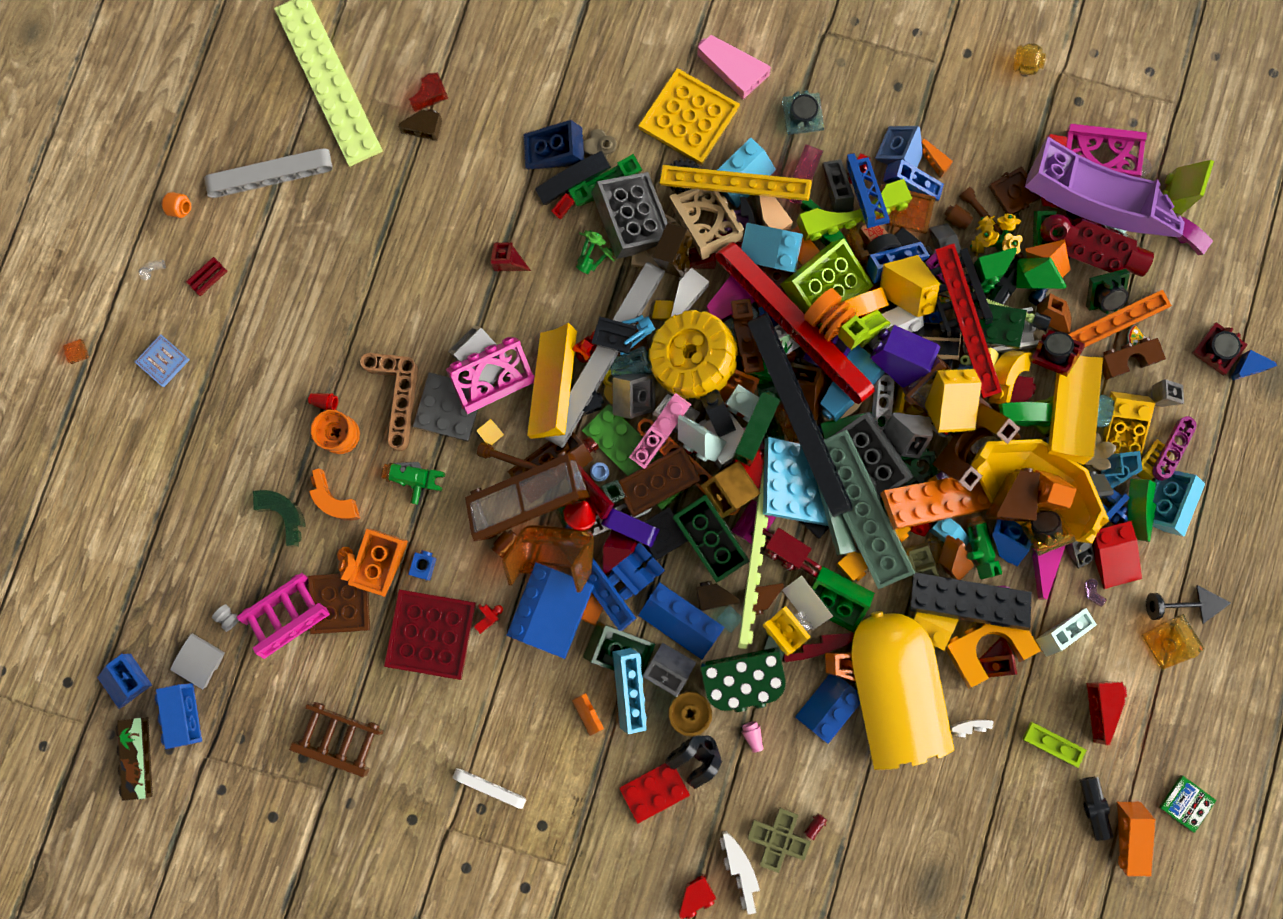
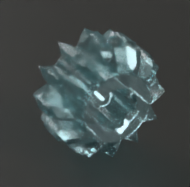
[1097,395,1115,428]

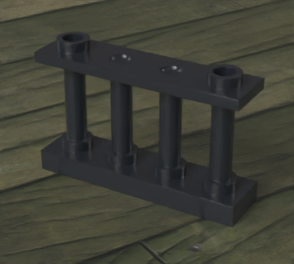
[925,248,993,338]

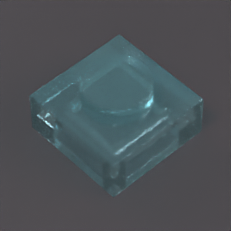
[716,605,742,633]

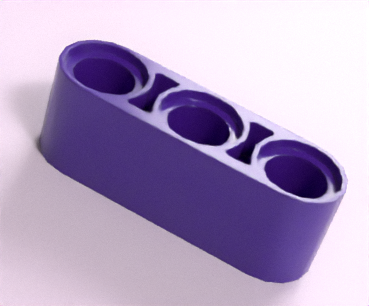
[601,508,660,547]

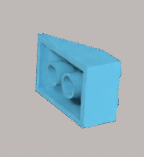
[741,223,803,272]

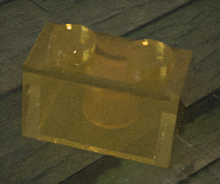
[1142,614,1205,670]

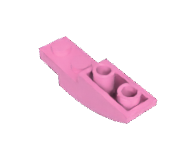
[629,393,691,469]

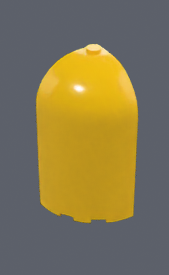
[852,611,954,770]

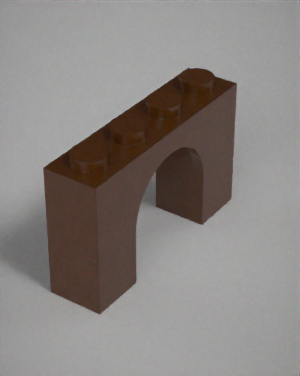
[932,403,1020,491]

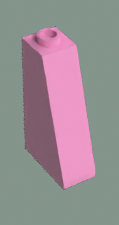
[697,35,771,99]

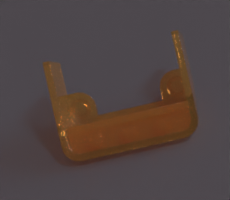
[502,525,594,593]

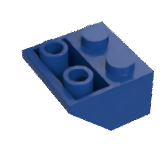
[97,654,152,709]

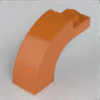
[309,468,360,520]

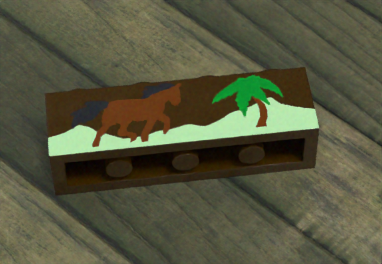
[116,717,153,801]

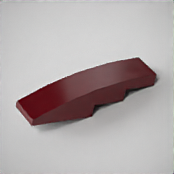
[783,633,855,662]

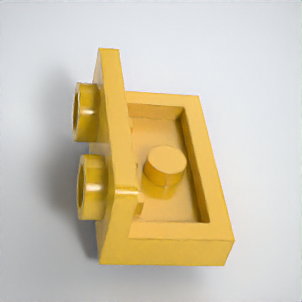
[763,606,811,656]

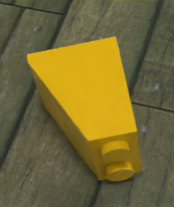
[880,255,940,317]
[924,369,981,433]

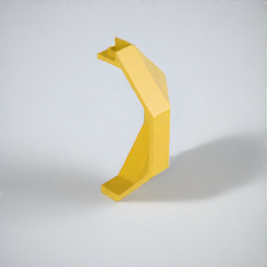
[971,439,1109,543]

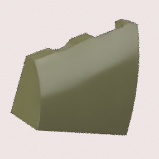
[904,542,940,577]

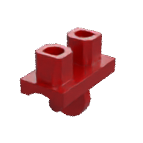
[572,331,597,363]

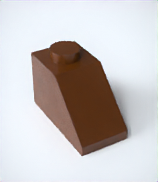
[744,583,784,615]

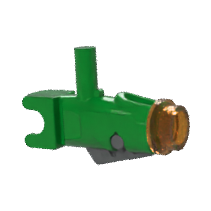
[382,462,445,505]
[966,516,1002,580]

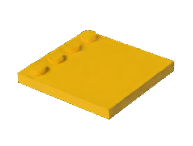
[639,68,740,166]

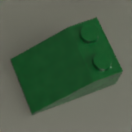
[583,621,656,677]

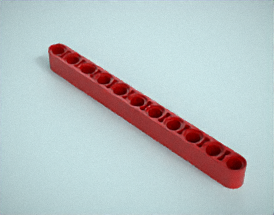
[716,242,875,404]

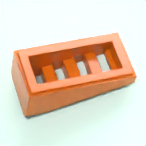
[921,139,953,178]

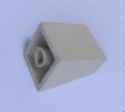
[448,325,512,387]

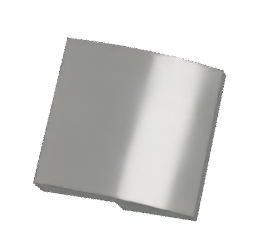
[170,633,225,689]

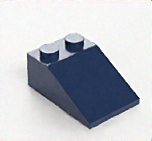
[524,120,584,170]

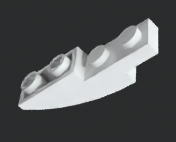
[720,831,760,915]

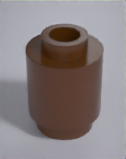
[944,204,973,230]
[492,530,519,558]

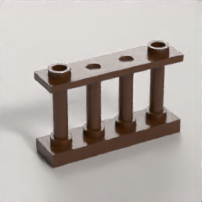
[289,702,384,777]

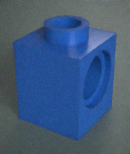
[408,550,437,581]

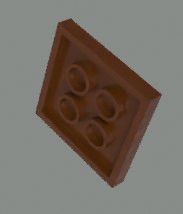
[308,574,370,634]

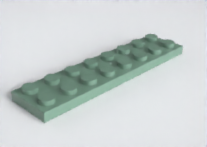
[824,430,915,589]

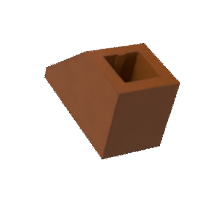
[1036,293,1072,334]
[939,535,974,580]

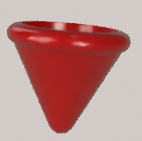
[564,501,596,531]

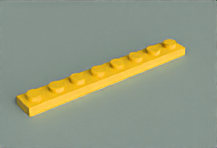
[660,165,812,201]

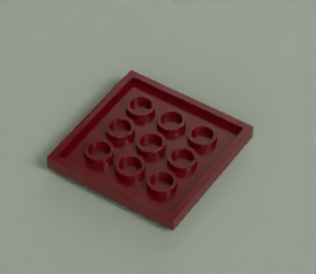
[384,589,476,680]

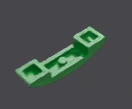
[568,154,642,207]

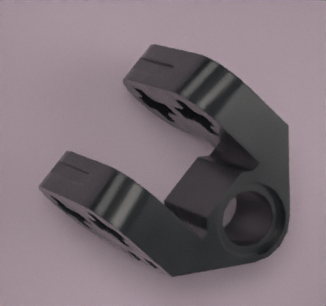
[665,735,722,789]

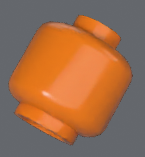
[161,192,191,218]

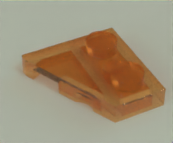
[845,226,869,266]

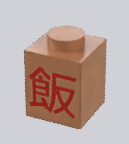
[858,218,888,245]

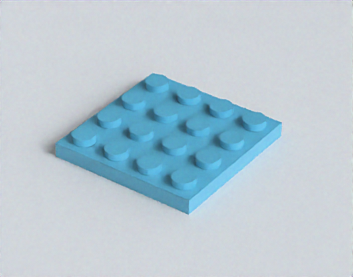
[763,437,828,526]

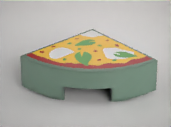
[1126,324,1146,346]

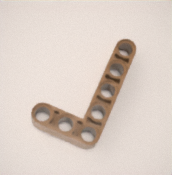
[360,353,418,451]

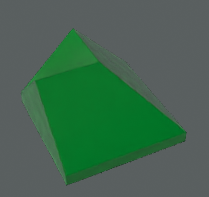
[1016,257,1067,289]

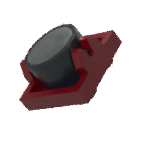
[1192,322,1248,376]
[1031,330,1085,377]

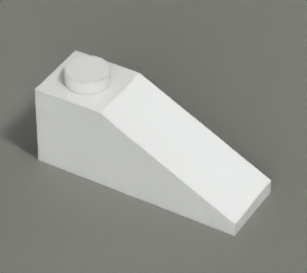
[671,268,709,317]

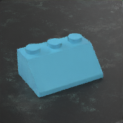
[718,138,776,208]
[1153,468,1205,537]

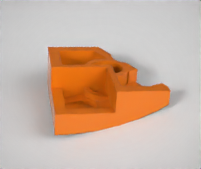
[572,693,604,736]

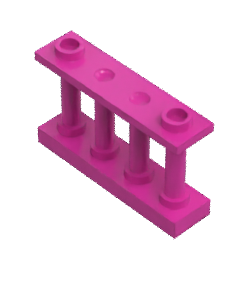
[236,573,330,659]

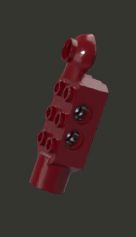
[1040,214,1154,277]

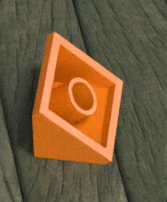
[1025,239,1071,278]

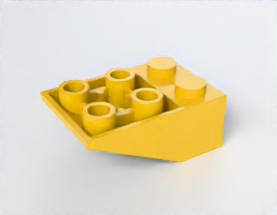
[1103,391,1155,457]

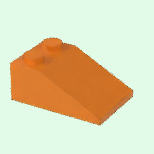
[348,529,408,597]

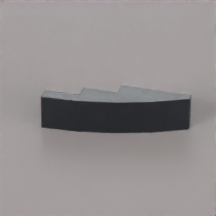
[535,151,611,205]

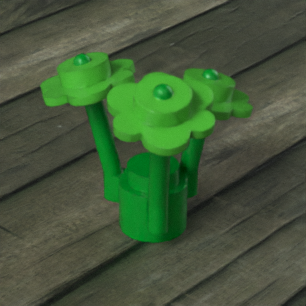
[576,230,615,274]

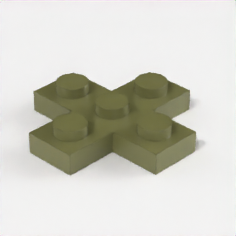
[747,807,811,873]

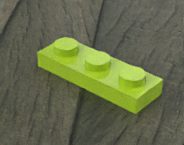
[1022,722,1087,768]

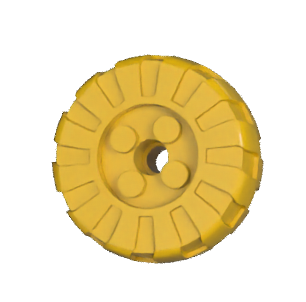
[649,310,738,400]

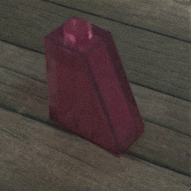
[789,144,823,204]

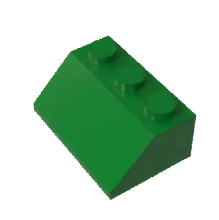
[969,247,1017,294]
[811,566,875,633]

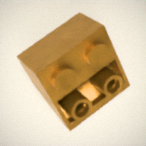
[701,461,761,519]

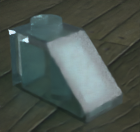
[611,346,653,377]

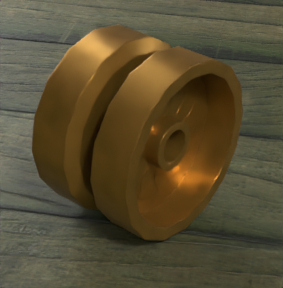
[669,691,712,736]

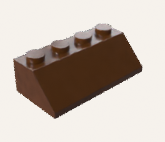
[507,432,593,505]

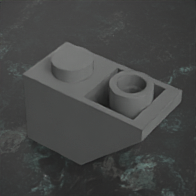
[1061,539,1095,569]

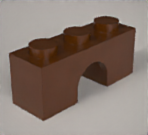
[1102,337,1166,380]

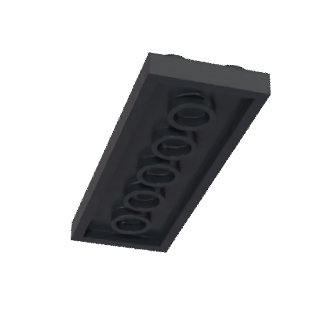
[910,572,1032,631]

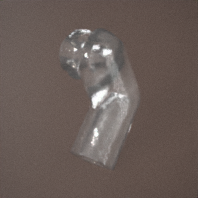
[139,260,166,280]

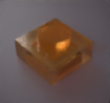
[63,339,89,364]

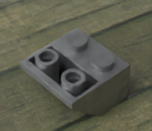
[883,412,933,458]
[643,643,696,697]

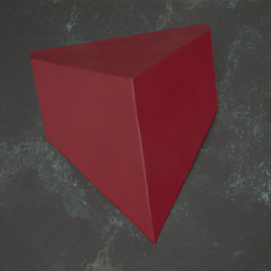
[689,238,716,269]
[491,242,531,271]
[603,530,637,573]
[978,637,1017,678]

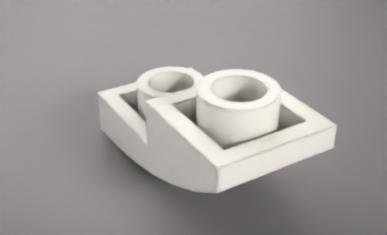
[950,719,993,737]

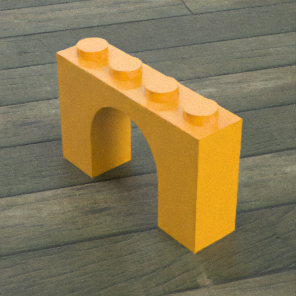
[945,623,1041,689]

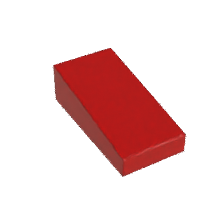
[552,193,575,219]

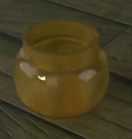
[1013,43,1046,76]

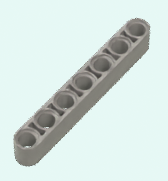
[204,149,333,198]

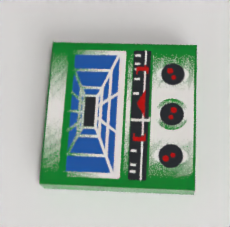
[1159,775,1217,833]

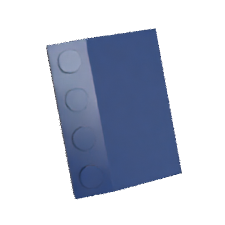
[506,562,594,659]

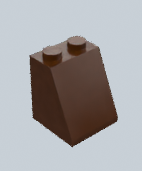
[985,468,1040,522]

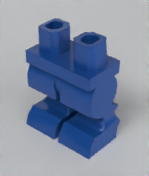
[607,542,665,600]

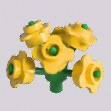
[970,214,1023,256]

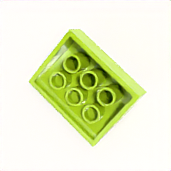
[780,238,873,328]

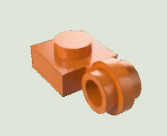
[337,547,356,581]

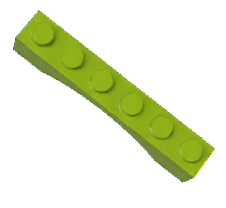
[796,179,912,241]

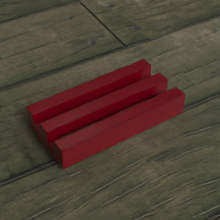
[186,257,228,296]

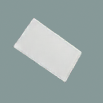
[782,575,833,630]

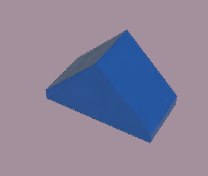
[1231,350,1277,381]

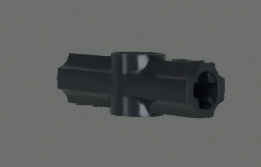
[988,257,1022,305]
[1080,776,1114,841]

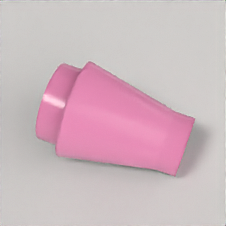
[741,721,764,753]

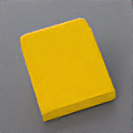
[652,300,674,321]
[477,419,504,445]

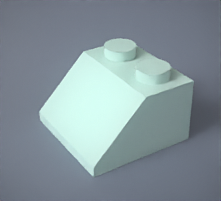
[678,415,727,462]

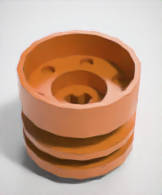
[804,288,857,341]
[311,410,360,454]

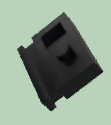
[592,316,637,354]

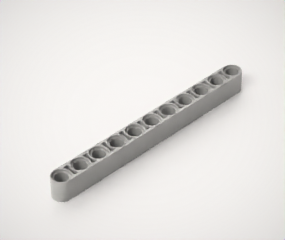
[545,262,665,448]

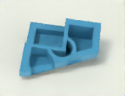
[1101,451,1142,489]

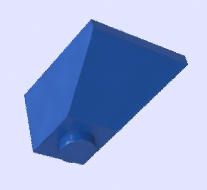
[992,519,1033,566]

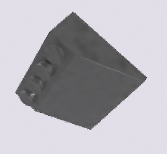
[592,172,668,259]

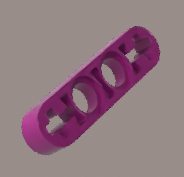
[1152,416,1197,481]

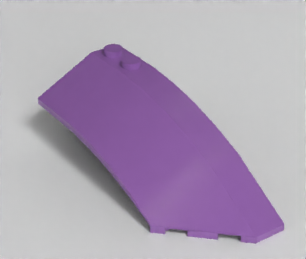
[1025,137,1185,237]

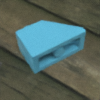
[929,518,970,546]

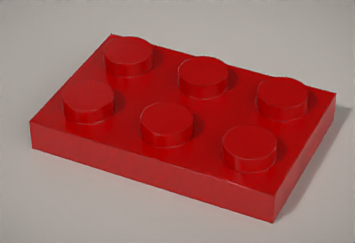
[619,763,690,824]

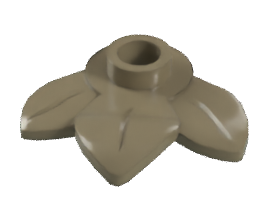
[583,129,617,158]
[1085,433,1116,470]

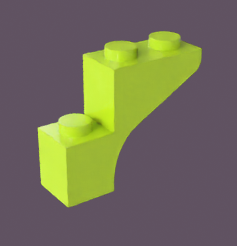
[838,309,891,350]

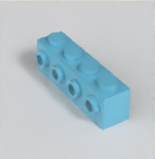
[613,648,647,734]

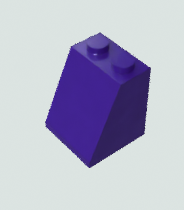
[870,325,940,388]

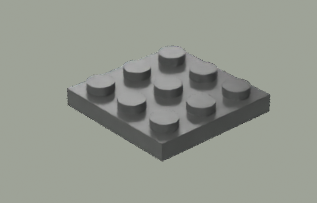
[413,372,484,442]

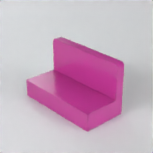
[731,500,776,545]

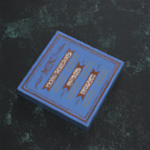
[135,334,190,387]

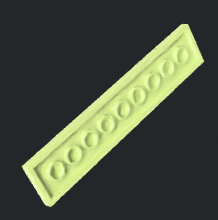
[274,0,383,166]

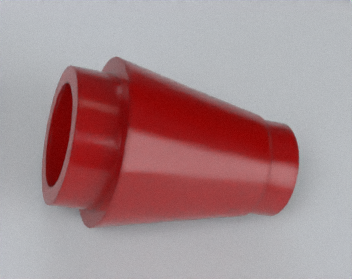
[308,393,338,411]

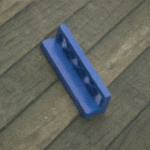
[846,153,890,228]

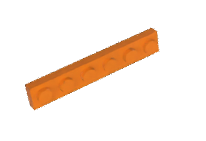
[1068,289,1172,348]

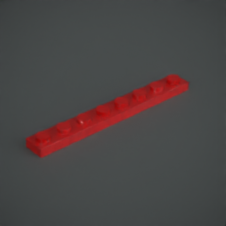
[935,243,1002,398]

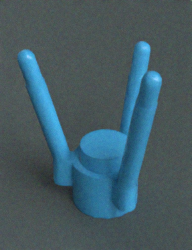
[620,315,656,355]

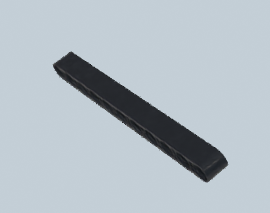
[748,313,853,517]

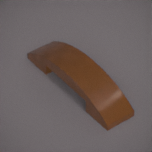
[731,298,765,374]

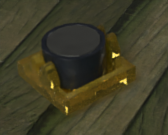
[1021,508,1076,556]

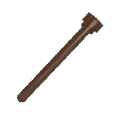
[959,186,1024,259]
[477,442,559,479]

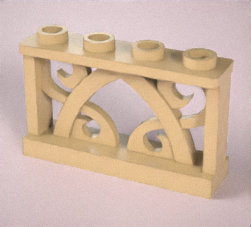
[669,189,745,260]

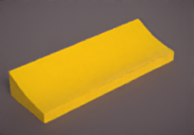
[527,322,577,439]
[1048,356,1103,465]

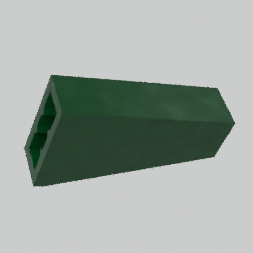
[732,391,780,466]

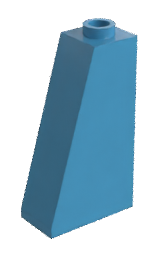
[820,345,885,422]

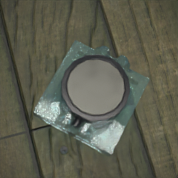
[782,90,824,135]

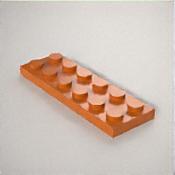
[880,478,991,530]

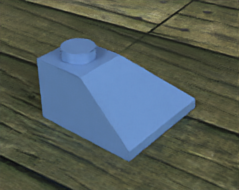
[875,126,923,168]

